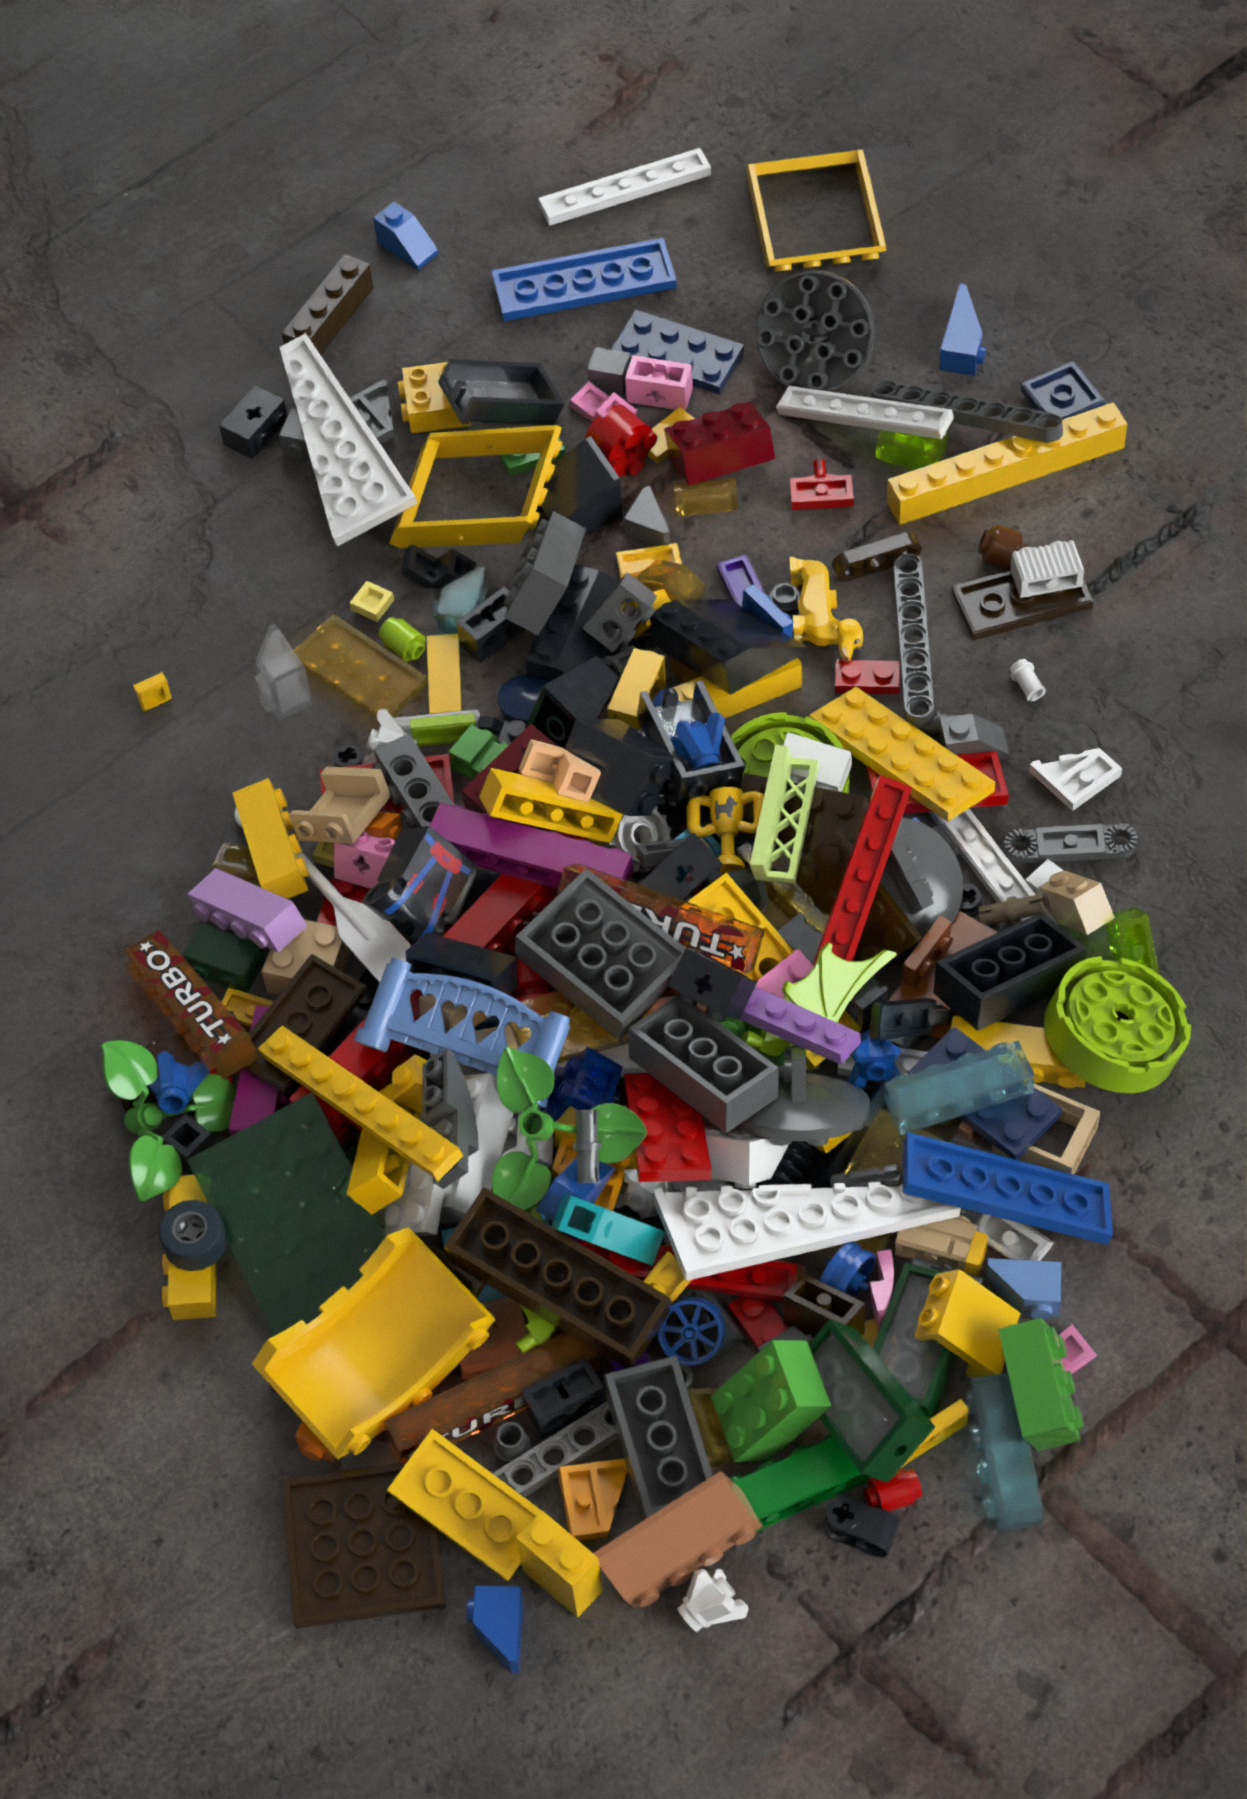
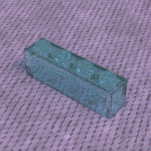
[885,1040,1035,1135]
[964,1373,1044,1531]

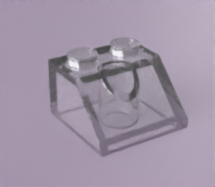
[254,623,312,721]

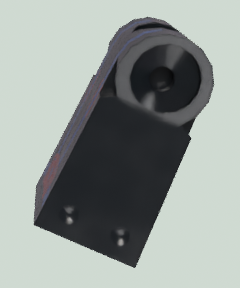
[362,826,476,944]

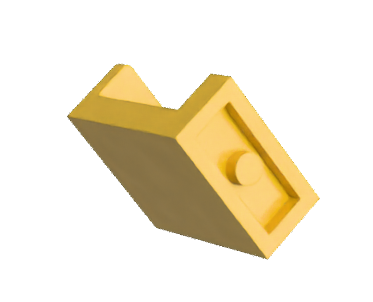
[915,1269,1021,1381]

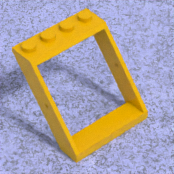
[746,150,886,272]
[389,425,562,548]

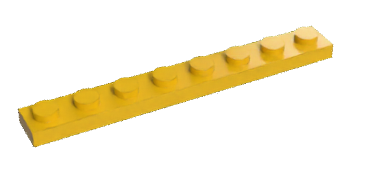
[258,1025,463,1181]

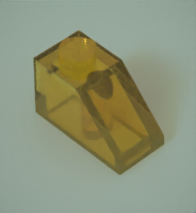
[636,559,707,601]

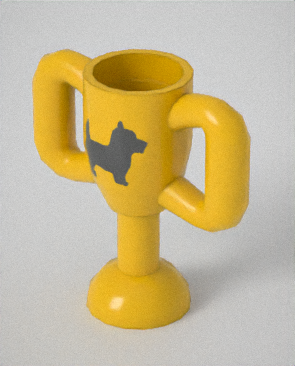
[687,787,764,875]

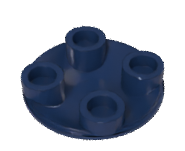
[498,675,549,722]

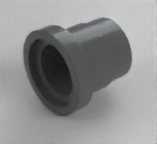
[494,1422,531,1464]

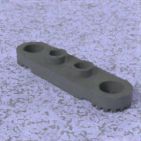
[1003,823,1138,864]

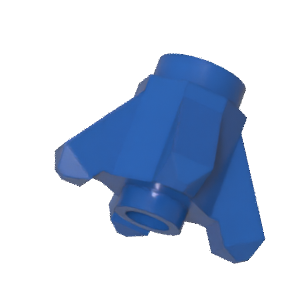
[670,712,725,770]
[847,1030,905,1090]
[147,1051,209,1114]

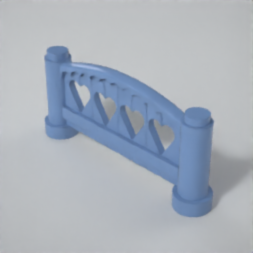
[354,957,570,1108]

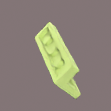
[750,745,819,884]

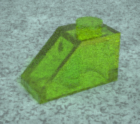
[1105,907,1159,974]

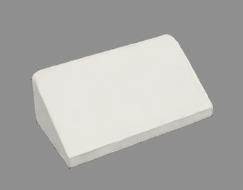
[976,1214,1054,1261]

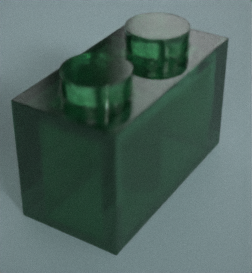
[182,923,265,993]

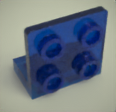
[540,1046,623,1122]

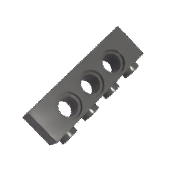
[373,733,454,829]

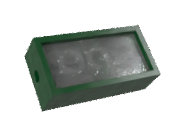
[872,1262,958,1419]
[809,1319,935,1482]

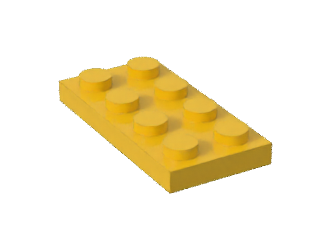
[386,1429,541,1582]

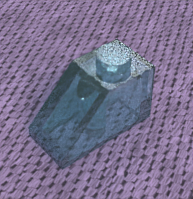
[432,567,488,634]

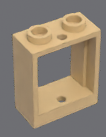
[992,1079,1100,1174]

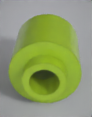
[379,617,426,662]

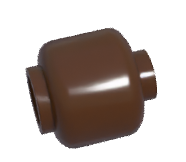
[978,525,1027,570]

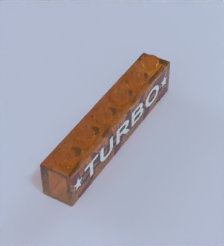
[556,862,765,974]
[124,929,259,1080]
[384,1332,598,1463]

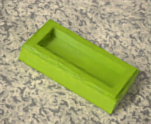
[410,713,476,747]

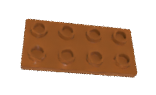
[888,911,998,1041]

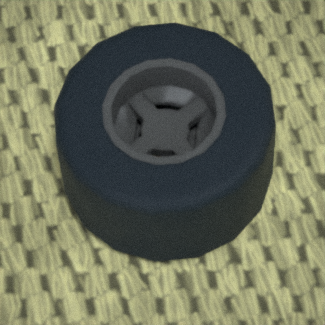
[159,1200,227,1271]

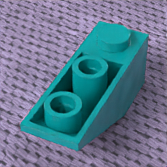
[551,1193,665,1266]

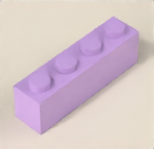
[188,868,307,953]

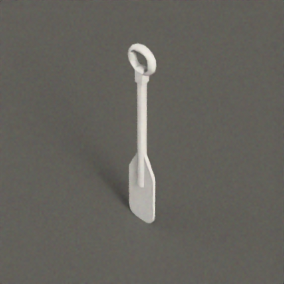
[234,807,411,983]

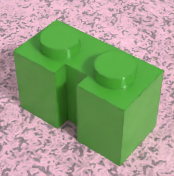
[448,724,511,781]

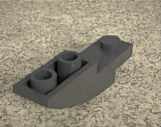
[422,1048,479,1189]

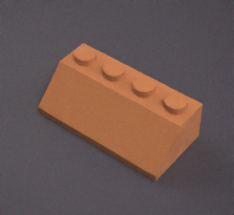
[593,1471,763,1608]

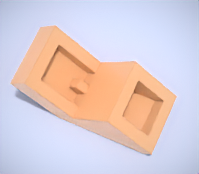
[519,739,601,802]

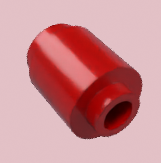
[863,1468,922,1512]

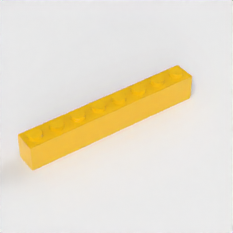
[887,402,1127,525]

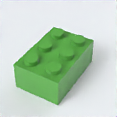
[998,1318,1084,1451]
[711,1340,831,1462]

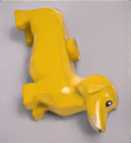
[790,557,863,662]

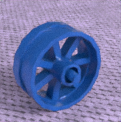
[819,1241,876,1298]
[658,1296,726,1365]

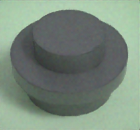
[769,583,800,613]

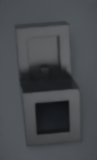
[400,544,476,590]

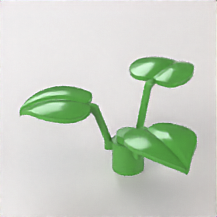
[101,1040,237,1202]
[492,1047,647,1211]

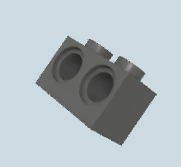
[583,572,657,652]

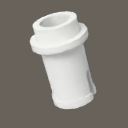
[1010,659,1046,701]

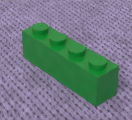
[729,1434,871,1533]

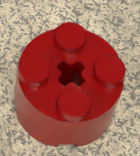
[584,405,658,477]

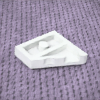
[1029,748,1122,811]

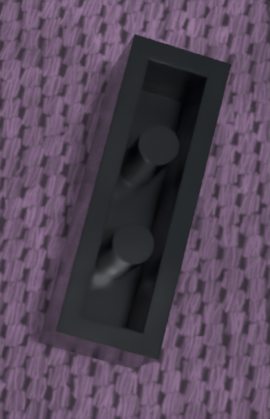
[405,932,518,995]

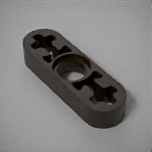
[831,532,922,582]

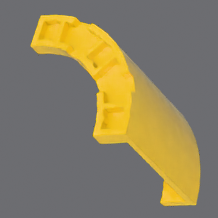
[251,1227,495,1459]

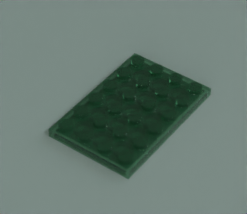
[187,1092,387,1336]

